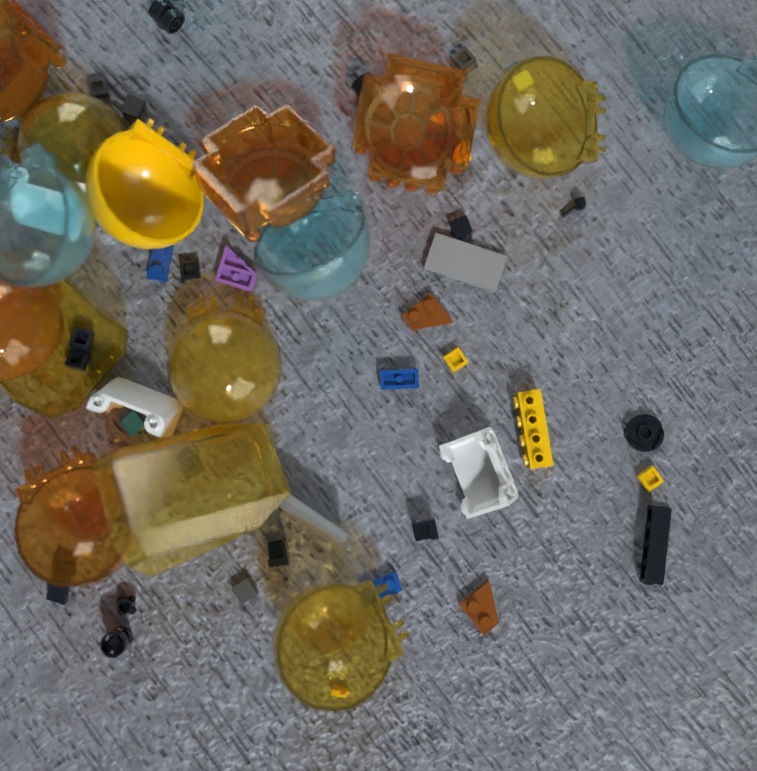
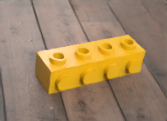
[513,389,554,469]

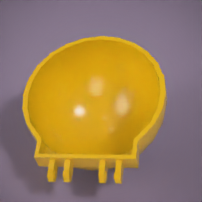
[85,118,204,249]

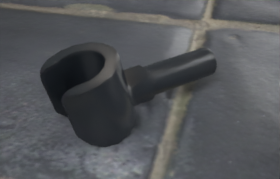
[561,197,586,218]

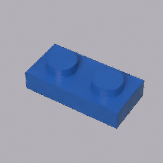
[147,245,174,283]
[380,369,419,390]
[359,572,402,605]

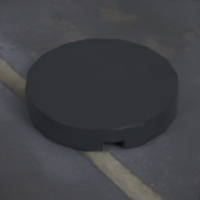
[624,414,664,452]

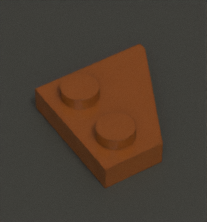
[401,293,453,331]
[459,580,499,636]

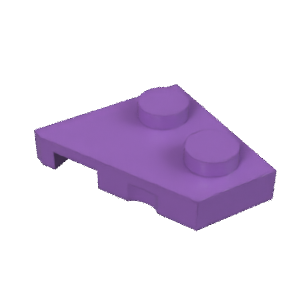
[215,246,258,292]

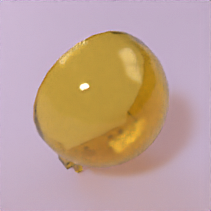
[485,56,606,179]
[0,92,129,191]
[166,293,282,423]
[272,580,410,713]

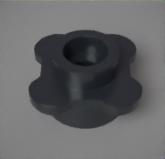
[116,595,137,615]

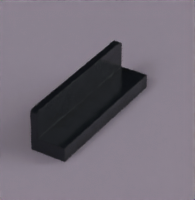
[639,505,672,586]

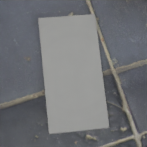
[424,233,507,293]
[275,490,349,549]

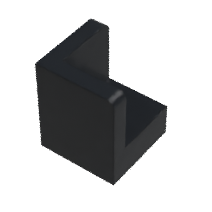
[411,518,439,541]
[268,539,290,568]

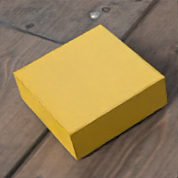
[442,347,469,373]
[636,465,664,492]

